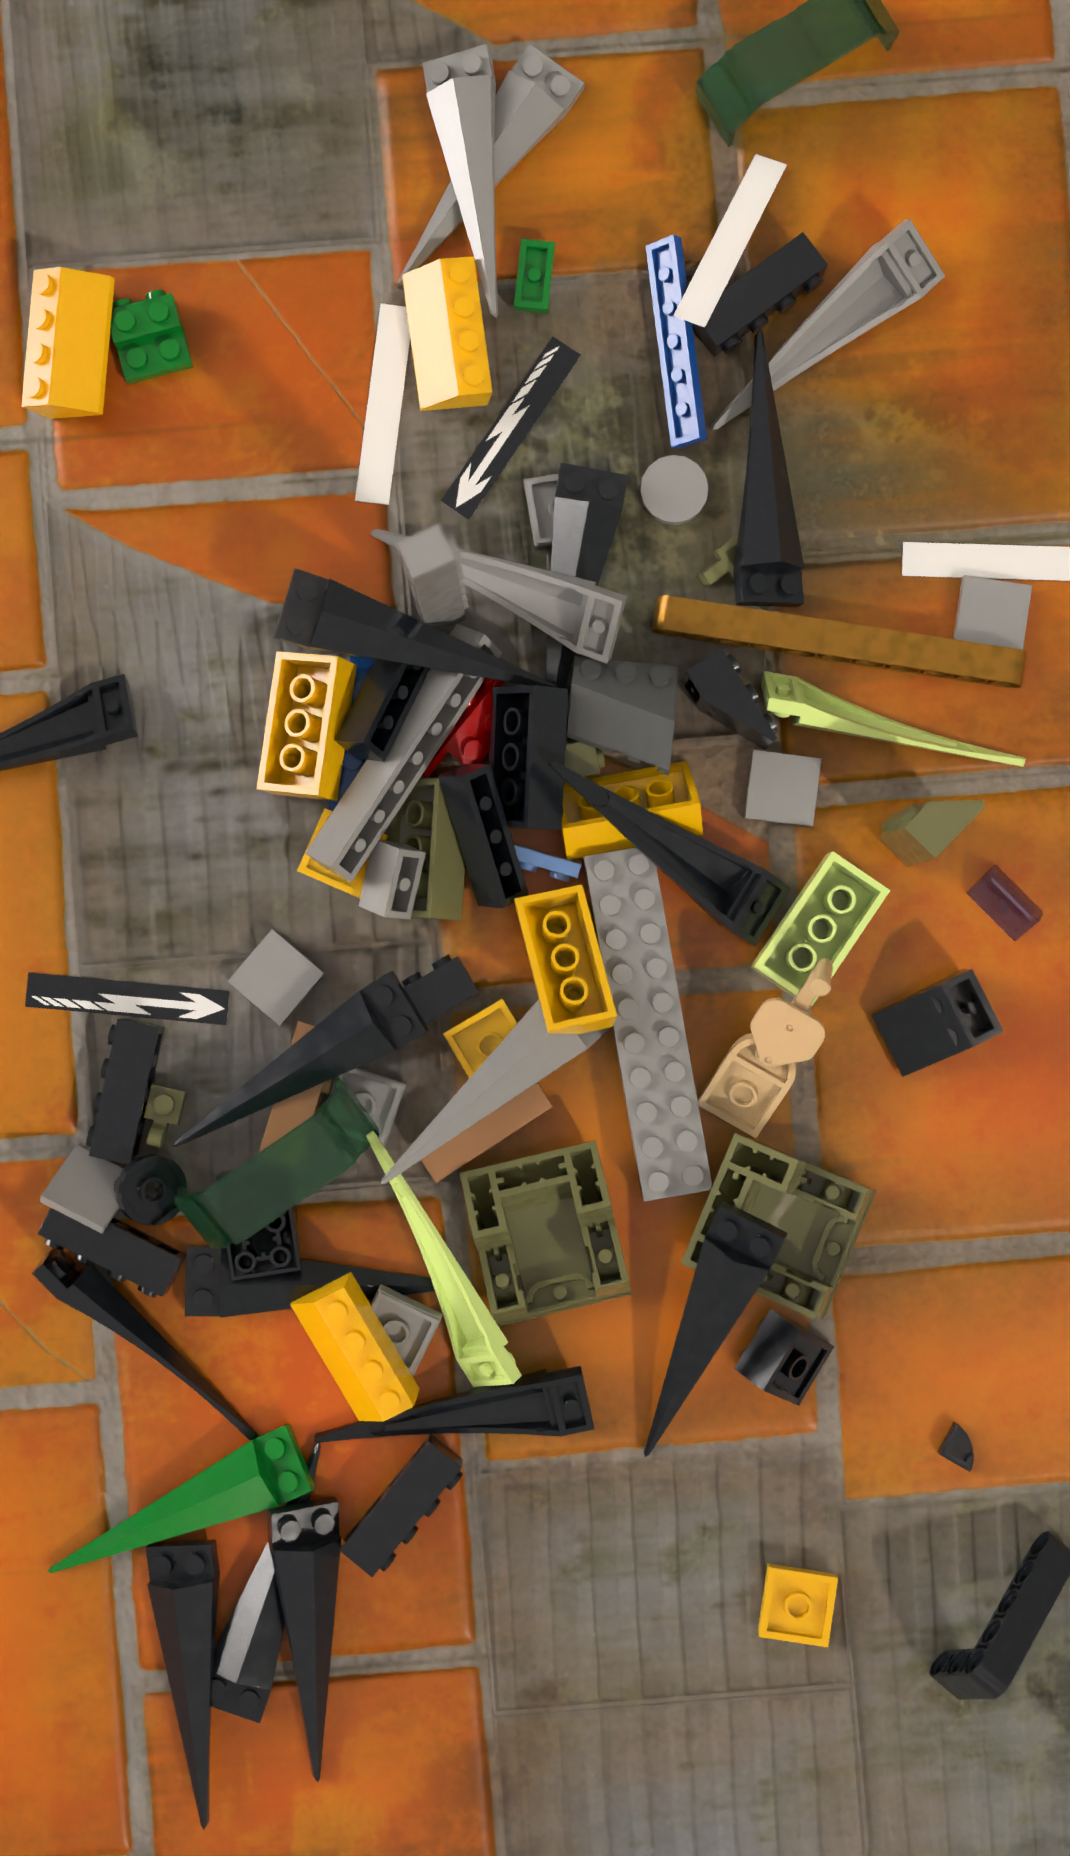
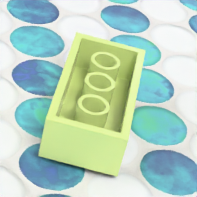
[750,851,891,1006]

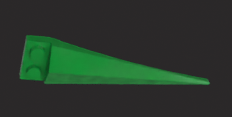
[48,1423,316,1573]

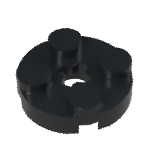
[114,1154,187,1225]

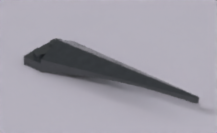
[733,329,804,607]
[545,463,629,688]
[274,568,556,687]
[0,674,138,771]
[547,761,790,946]
[172,971,429,1147]
[644,1201,787,1457]
[185,1245,435,1317]
[32,1248,259,1441]
[314,1366,594,1443]
[211,1443,321,1723]
[267,1497,341,1782]
[146,1539,220,1830]

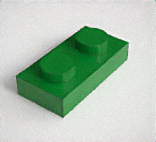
[514,239,555,314]

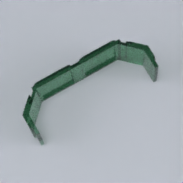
[695,0,900,147]
[174,1077,380,1250]

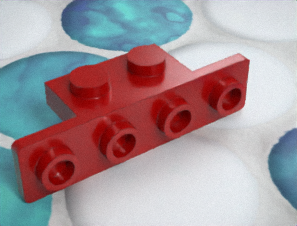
[422,678,505,778]

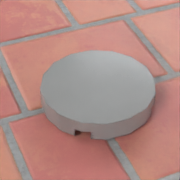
[640,455,709,525]

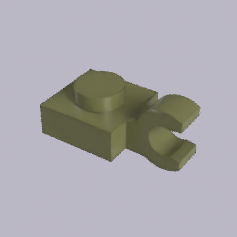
[697,533,739,586]
[144,1084,188,1147]

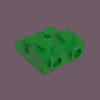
[110,290,194,385]

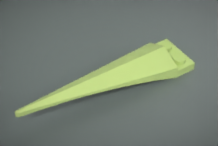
[761,671,1026,767]
[367,1131,522,1387]

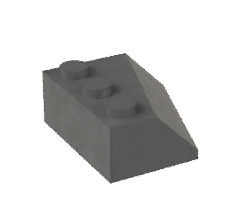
[567,656,678,775]

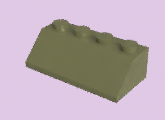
[390,778,465,921]
[877,800,986,867]

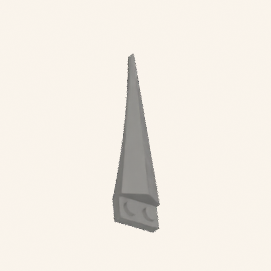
[397,44,585,288]
[422,44,498,318]
[710,219,945,429]
[370,529,627,664]
[381,999,611,1184]

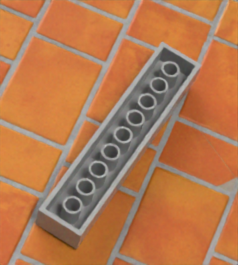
[583,848,712,1202]

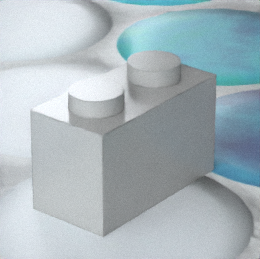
[358,840,426,919]

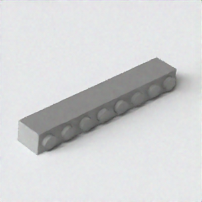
[396,524,469,631]
[305,624,502,882]

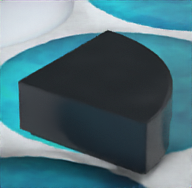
[937,1422,974,1472]

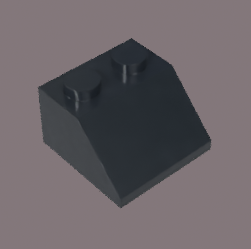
[734,1309,834,1406]

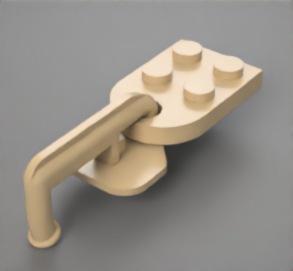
[697,958,833,1138]

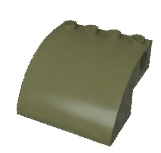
[681,1133,876,1320]
[459,1140,632,1326]

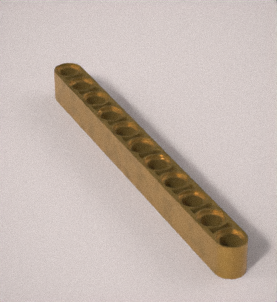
[652,595,1027,688]

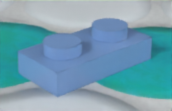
[514,844,582,882]

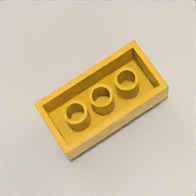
[257,652,357,801]

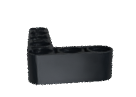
[929,1531,1070,1700]

